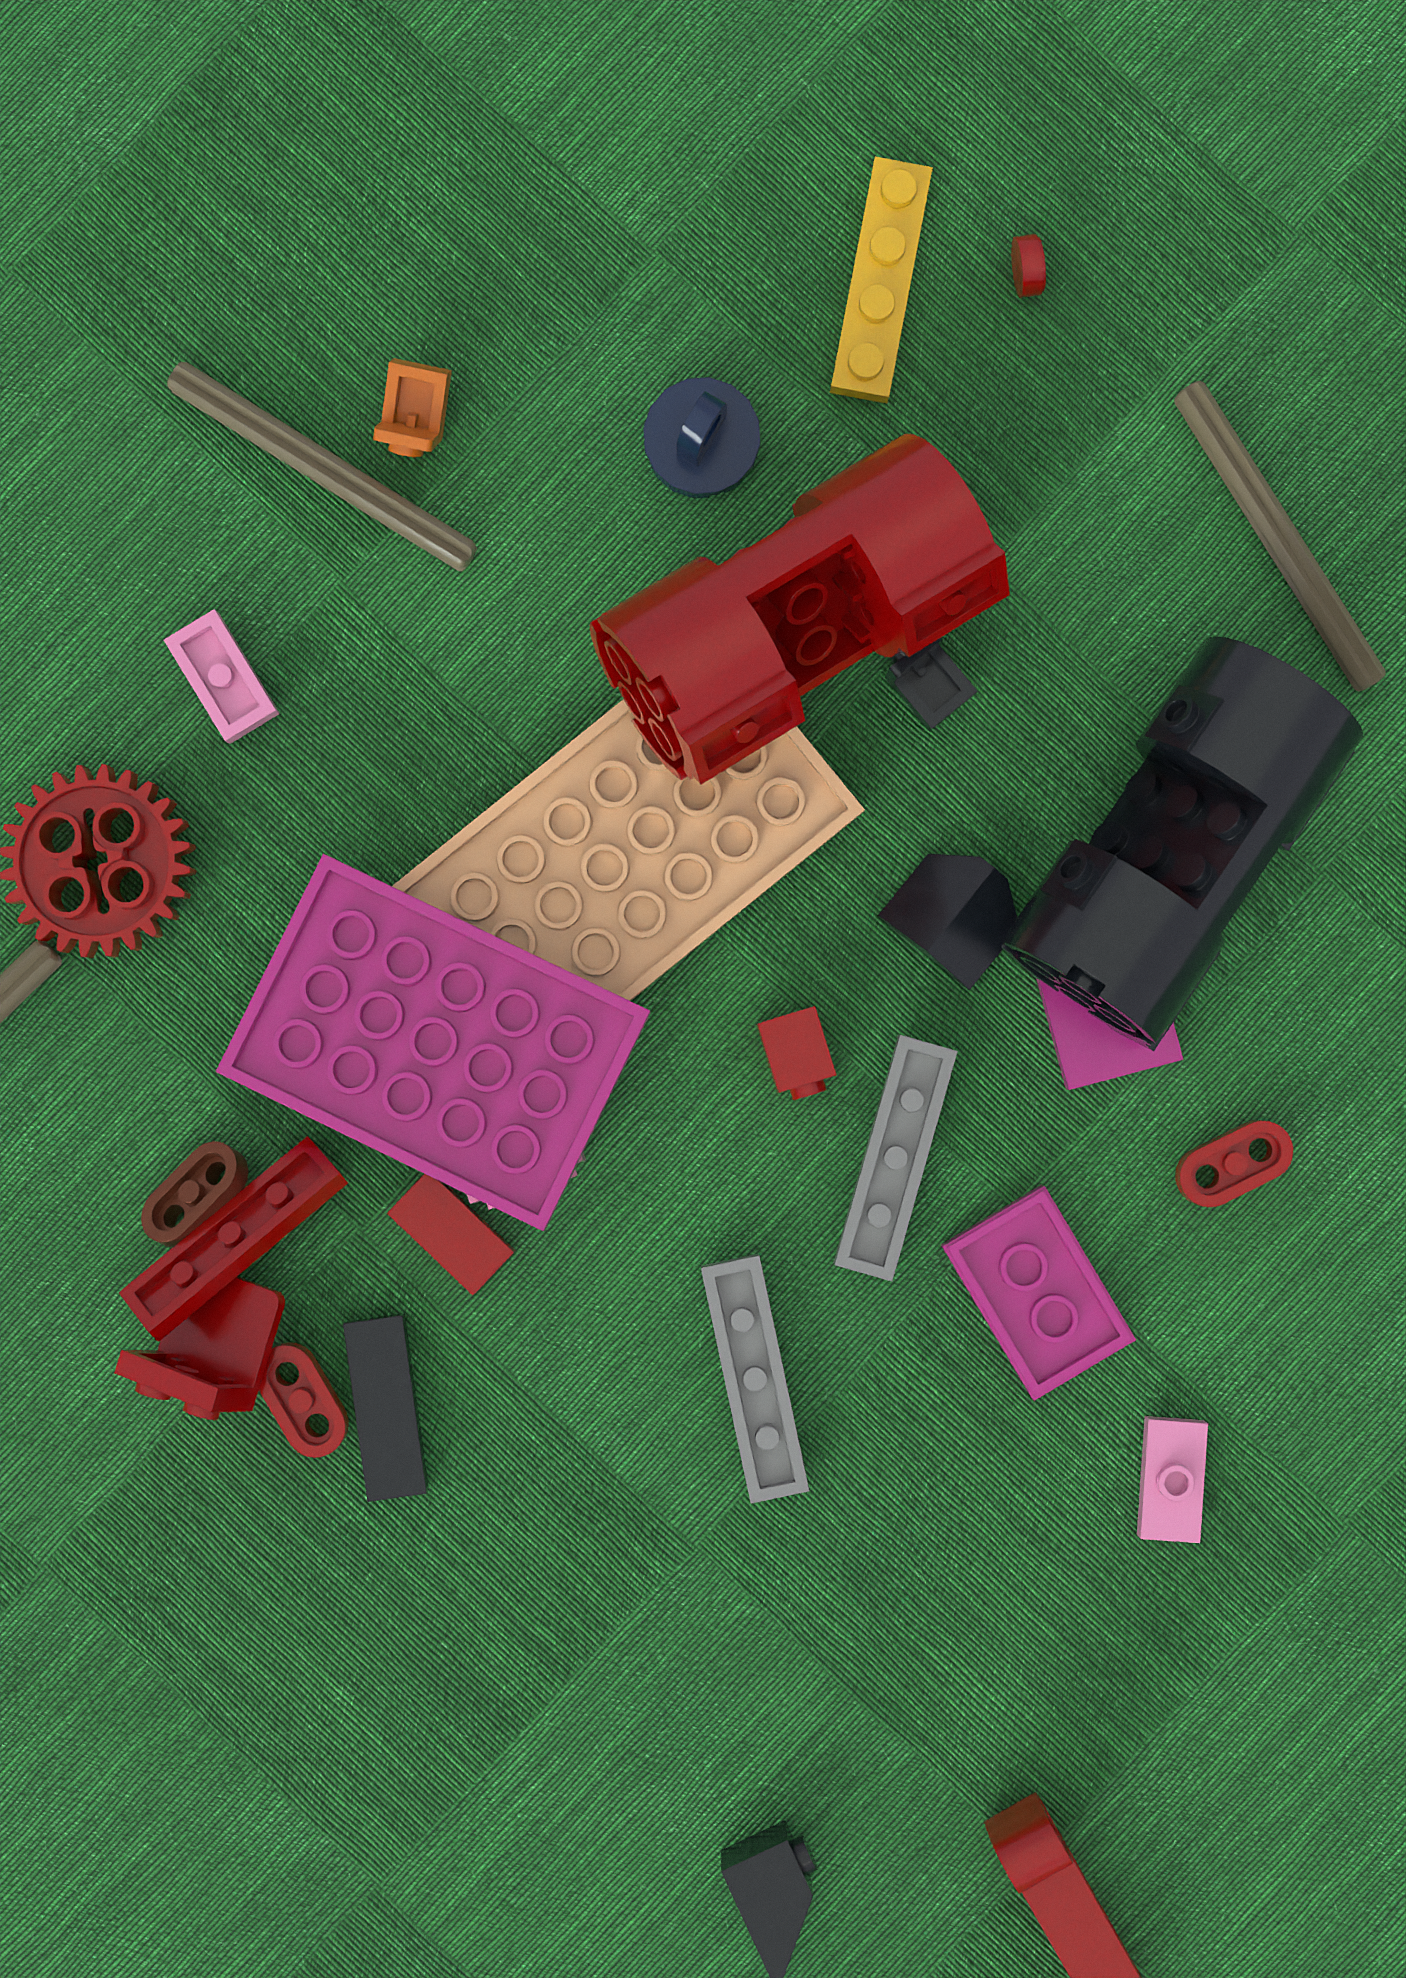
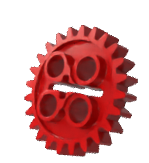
[0,764,197,958]

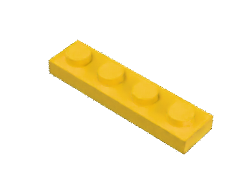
[830,156,933,404]

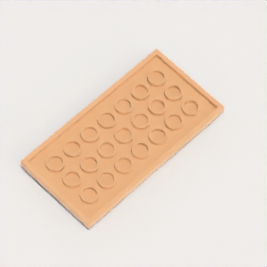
[392,699,865,1001]

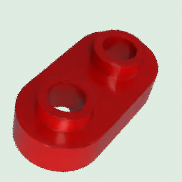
[1175,1120,1293,1207]
[259,1342,349,1458]

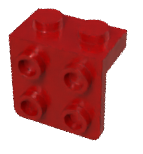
[114,1276,285,1420]

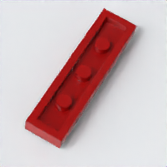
[119,1136,348,1342]

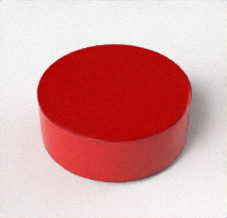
[1011,234,1046,298]

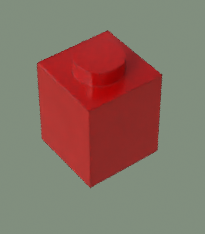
[756,1006,836,1100]

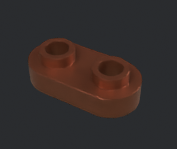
[141,1141,248,1248]

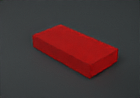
[387,1174,516,1295]

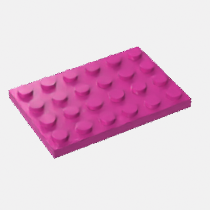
[215,854,651,1231]

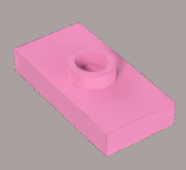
[1137,1416,1208,1543]

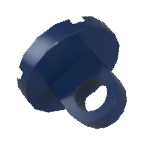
[643,377,760,499]

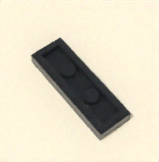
[343,1313,429,1502]

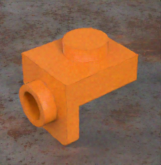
[373,358,452,457]

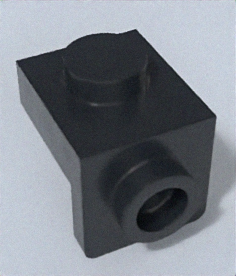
[885,638,978,732]

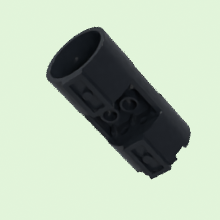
[1001,636,1363,1051]

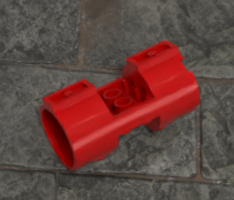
[590,434,1010,785]

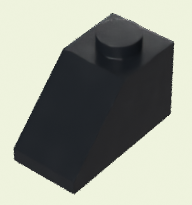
[721,1820,818,1978]

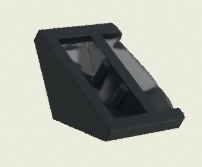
[877,854,1017,990]

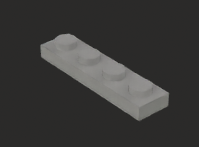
[833,1035,958,1281]
[701,1253,809,1504]

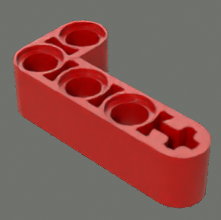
[984,1791,1142,1978]

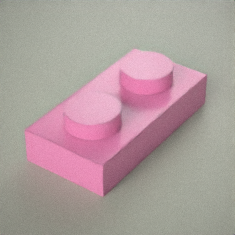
[164,609,280,744]

